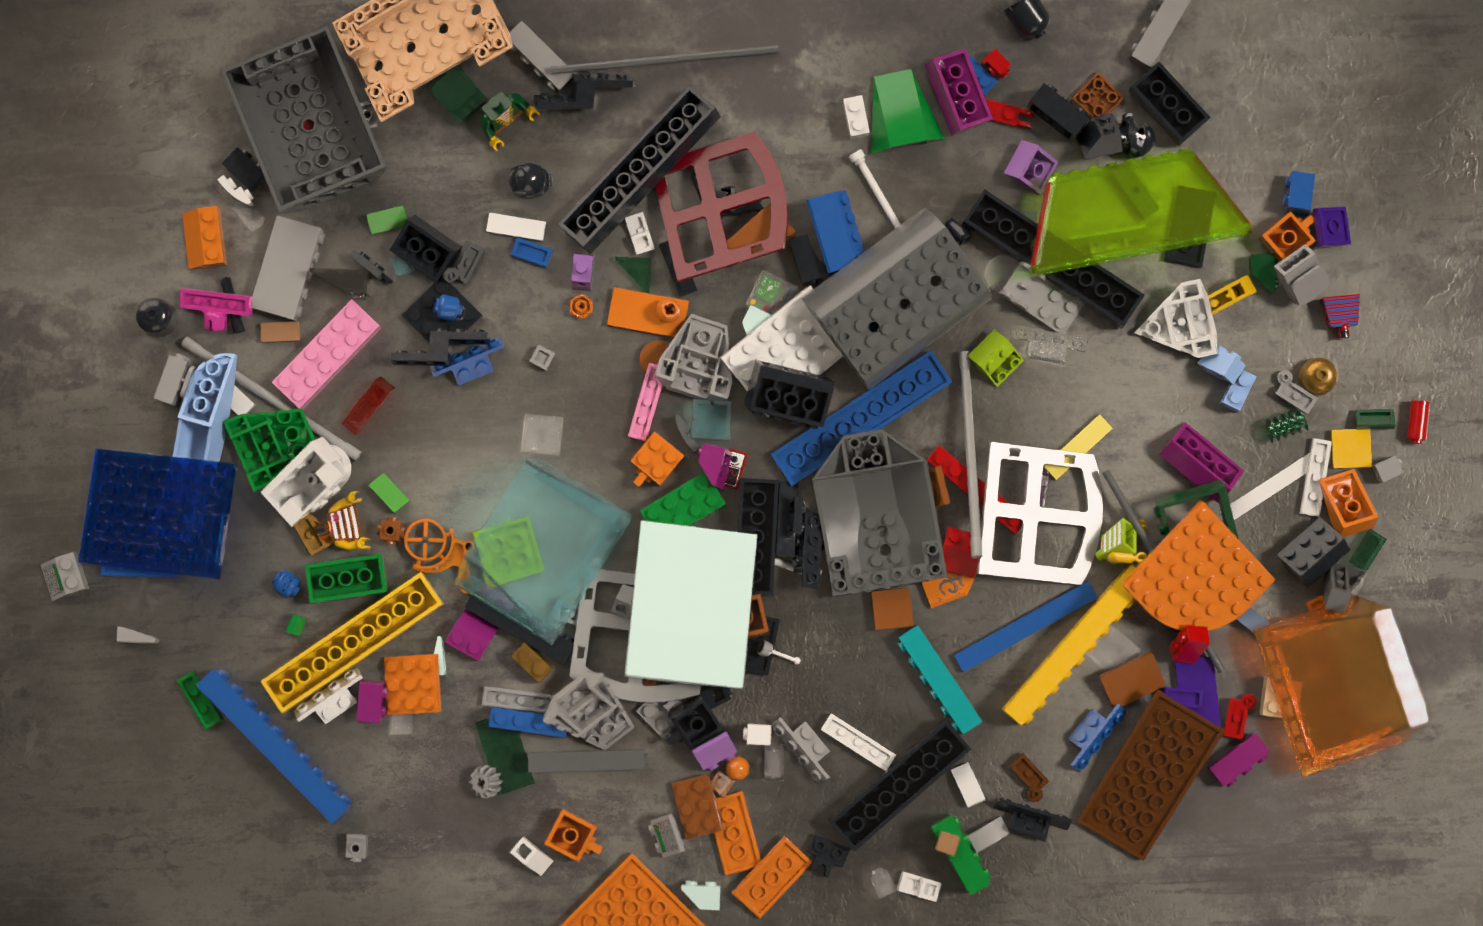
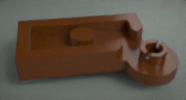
[1009,753,1049,802]

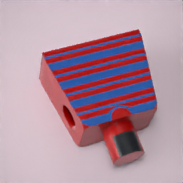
[1320,294,1360,339]

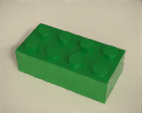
[640,472,726,527]
[305,554,389,604]
[930,814,992,895]

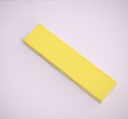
[1043,415,1113,480]

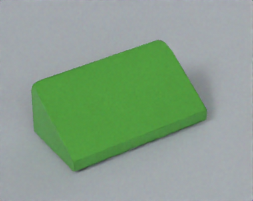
[366,205,407,235]
[369,473,410,514]

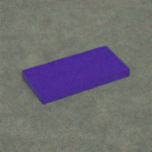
[1174,657,1221,727]

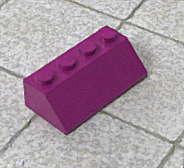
[924,48,993,136]
[1159,422,1244,503]

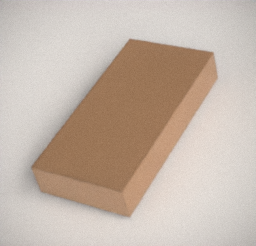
[261,322,300,343]

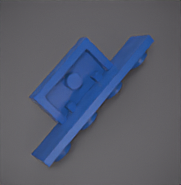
[430,337,504,385]
[1068,704,1126,772]

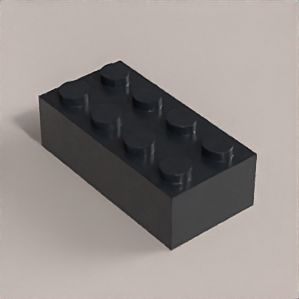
[1128,61,1211,147]

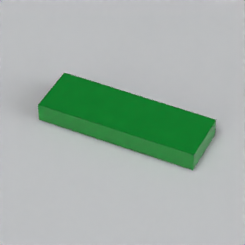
[177,671,223,730]

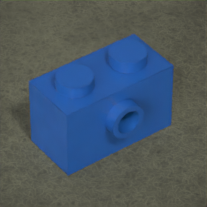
[1282,171,1315,216]

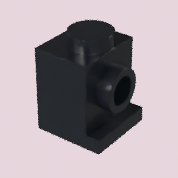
[702,686,733,709]

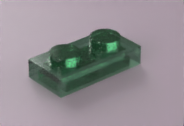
[1349,529,1387,570]

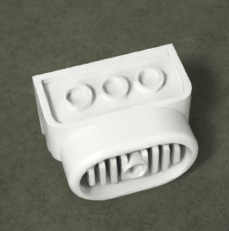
[261,437,351,527]

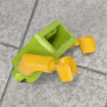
[1095,518,1148,565]

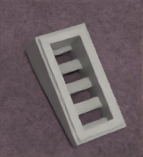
[117,627,159,644]

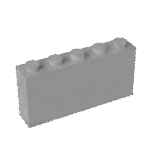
[252,216,325,322]

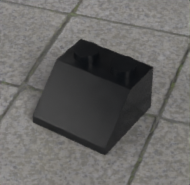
[1076,113,1123,159]

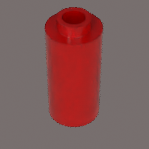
[1407,400,1430,444]

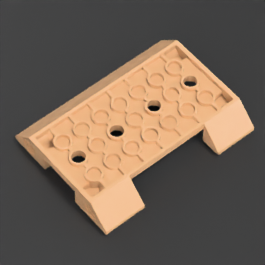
[332,0,513,122]

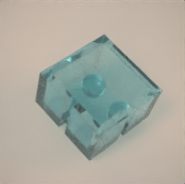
[691,399,732,441]

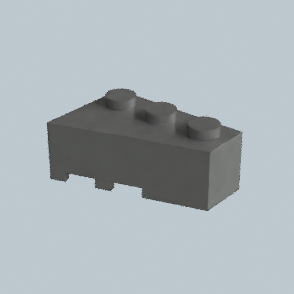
[1323,563,1367,613]

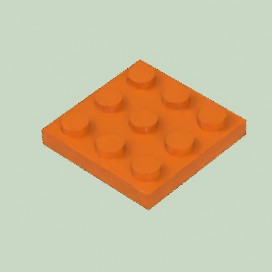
[384,654,441,715]

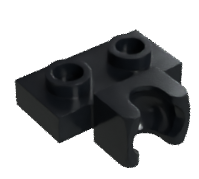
[807,834,850,877]

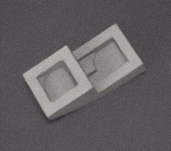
[967,816,1010,853]

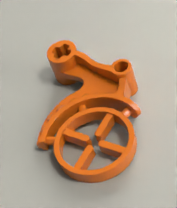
[404,519,478,594]

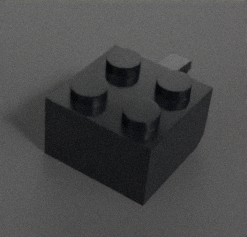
[664,695,724,750]

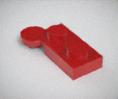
[1223,694,1257,739]

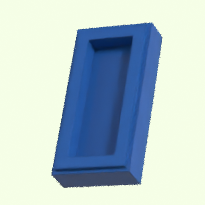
[511,237,553,268]

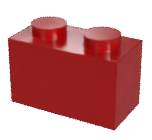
[1170,624,1210,664]

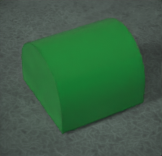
[286,614,307,637]

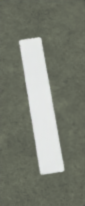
[1220,453,1310,520]

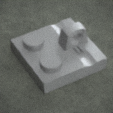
[636,684,683,738]

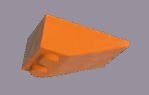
[1319,469,1378,537]

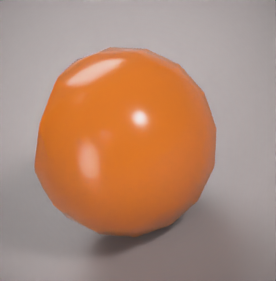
[656,299,680,323]
[725,756,750,781]

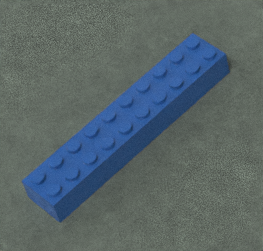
[196,669,353,824]

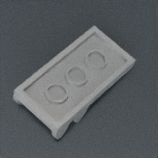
[999,262,1084,336]

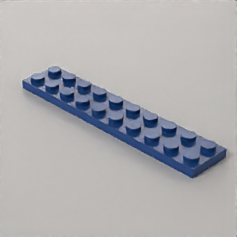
[771,350,952,486]

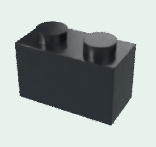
[222,147,265,192]

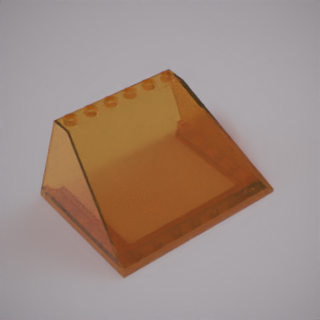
[1253,596,1428,778]

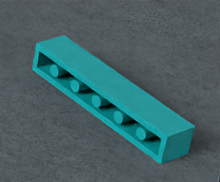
[897,625,982,734]

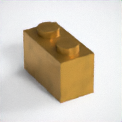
[511,643,554,683]

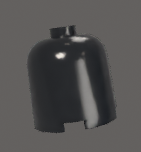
[1003,0,1051,40]
[136,297,177,337]

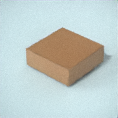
[711,770,735,797]
[935,831,960,855]

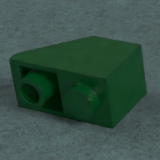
[1249,254,1278,294]

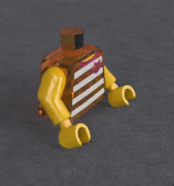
[316,491,370,551]

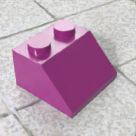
[698,443,733,490]
[445,609,499,661]

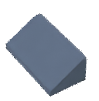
[1236,607,1276,643]

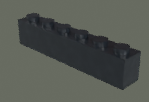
[464,587,575,665]

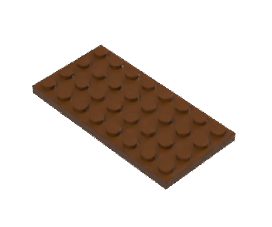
[1077,690,1225,861]

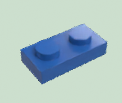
[969,55,998,96]

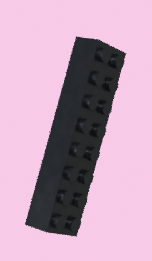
[829,720,972,851]

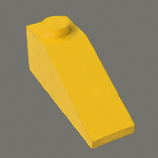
[1208,275,1257,315]

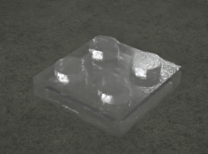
[521,414,564,456]
[1087,625,1141,671]

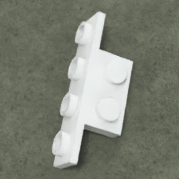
[294,668,363,724]

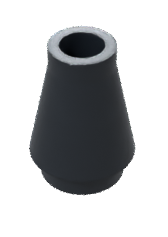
[944,218,972,246]

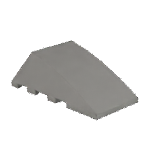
[543,673,635,750]

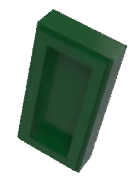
[1354,409,1396,430]

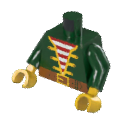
[480,92,540,151]

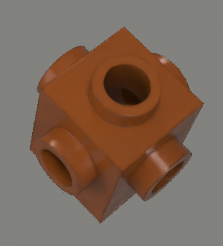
[377,517,406,545]

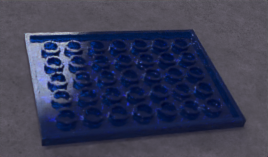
[78,449,237,579]

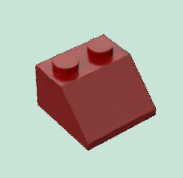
[942,527,979,579]

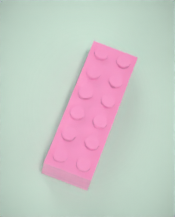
[272,299,382,410]

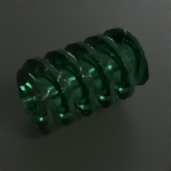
[1265,409,1309,443]

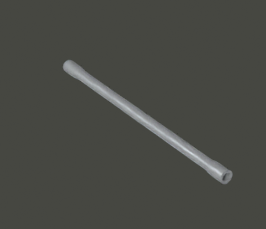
[181,337,362,461]
[958,351,983,558]

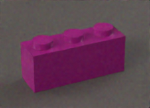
[1207,733,1270,787]

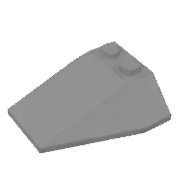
[654,314,732,401]

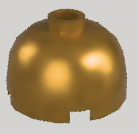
[1298,357,1338,396]

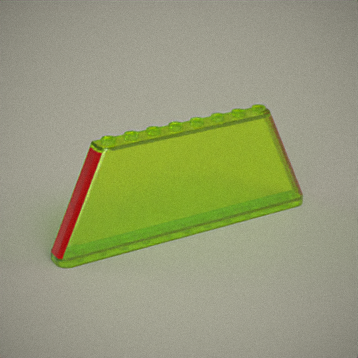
[1029,148,1253,277]

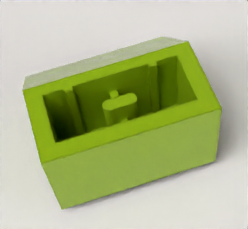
[968,329,1024,387]

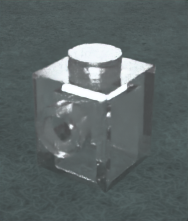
[869,867,897,899]

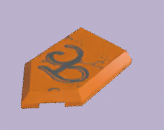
[922,570,977,608]

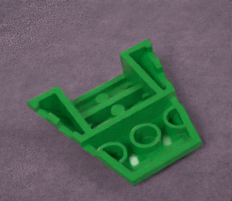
[871,69,945,155]

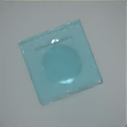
[392,256,415,276]

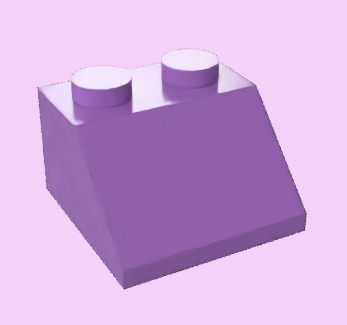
[1004,140,1058,195]
[692,731,738,772]

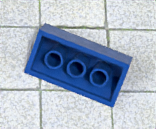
[806,191,865,273]

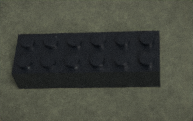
[738,478,779,596]

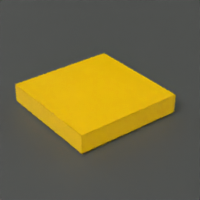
[1331,429,1372,469]

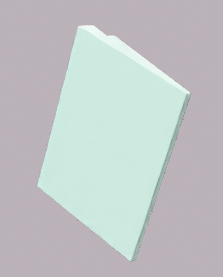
[626,521,757,689]

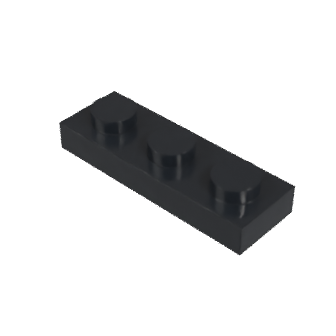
[659,241,698,298]

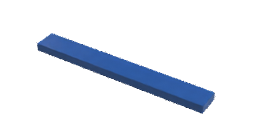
[954,581,1097,672]

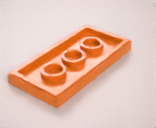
[607,287,689,338]
[714,791,761,876]
[732,836,813,919]

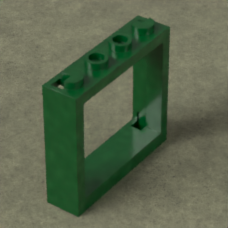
[1153,479,1239,540]

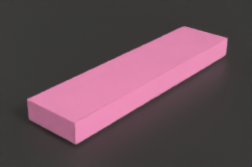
[628,363,663,441]

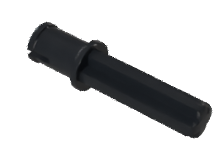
[220,277,245,334]

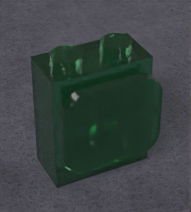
[428,65,488,126]

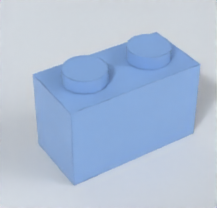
[1197,345,1246,385]
[1220,370,1257,413]

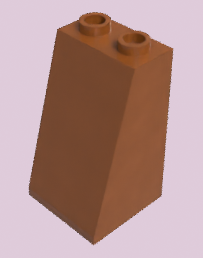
[727,203,796,268]

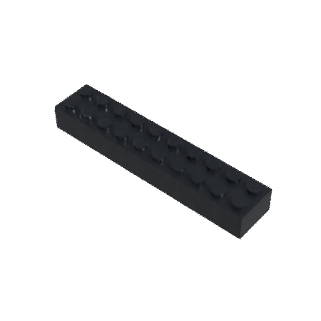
[558,85,721,254]
[962,189,1145,329]

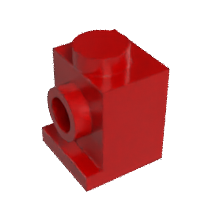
[981,48,1011,79]

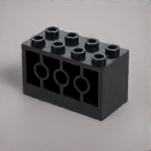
[744,360,835,429]

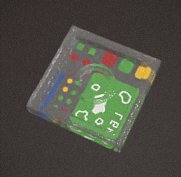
[746,270,797,316]

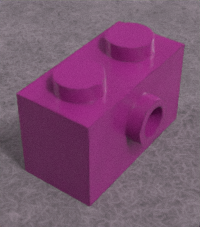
[357,679,388,723]

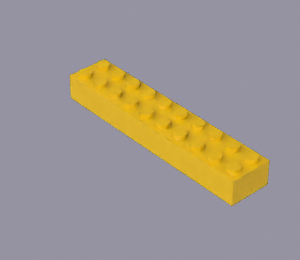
[1001,564,1136,726]
[260,572,444,713]

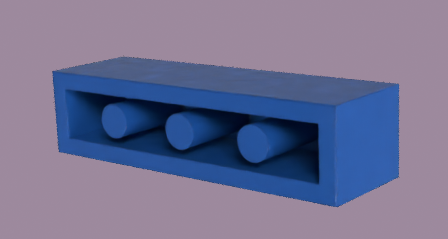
[488,707,567,738]

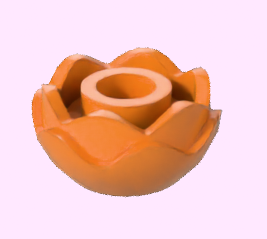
[569,294,593,318]

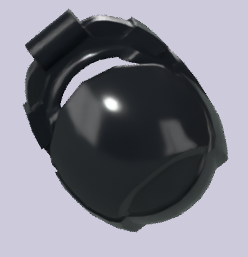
[1118,113,1156,158]
[508,163,553,198]

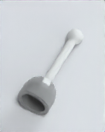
[757,640,801,665]

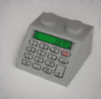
[41,552,89,601]
[648,812,685,858]

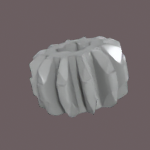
[469,765,503,799]

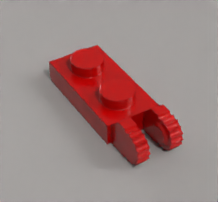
[985,98,1035,129]

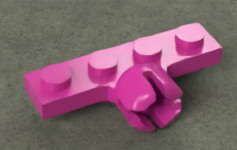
[180,288,253,332]

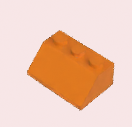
[182,206,227,270]

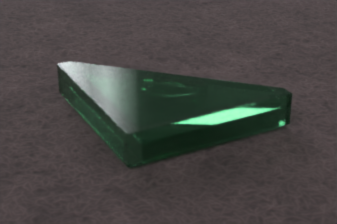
[615,256,651,294]

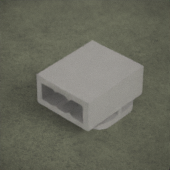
[1274,244,1330,306]
[154,353,197,408]

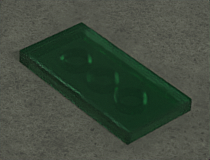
[475,718,535,796]

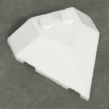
[1134,279,1218,358]

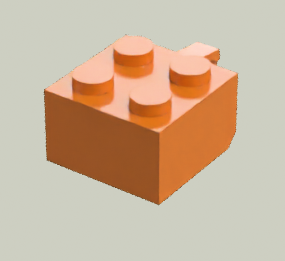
[1259,212,1316,262]
[630,431,685,487]
[545,809,603,862]

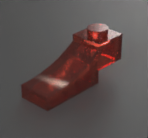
[342,376,395,436]

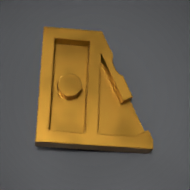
[293,514,335,557]

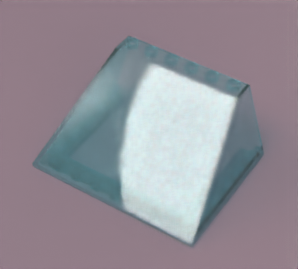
[454,455,634,645]

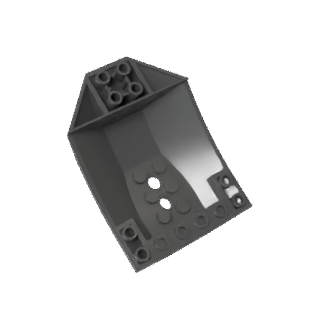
[812,429,947,597]

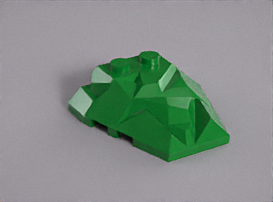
[223,409,316,492]

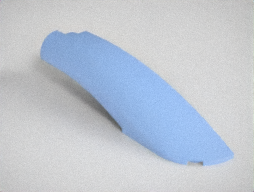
[150,353,237,545]

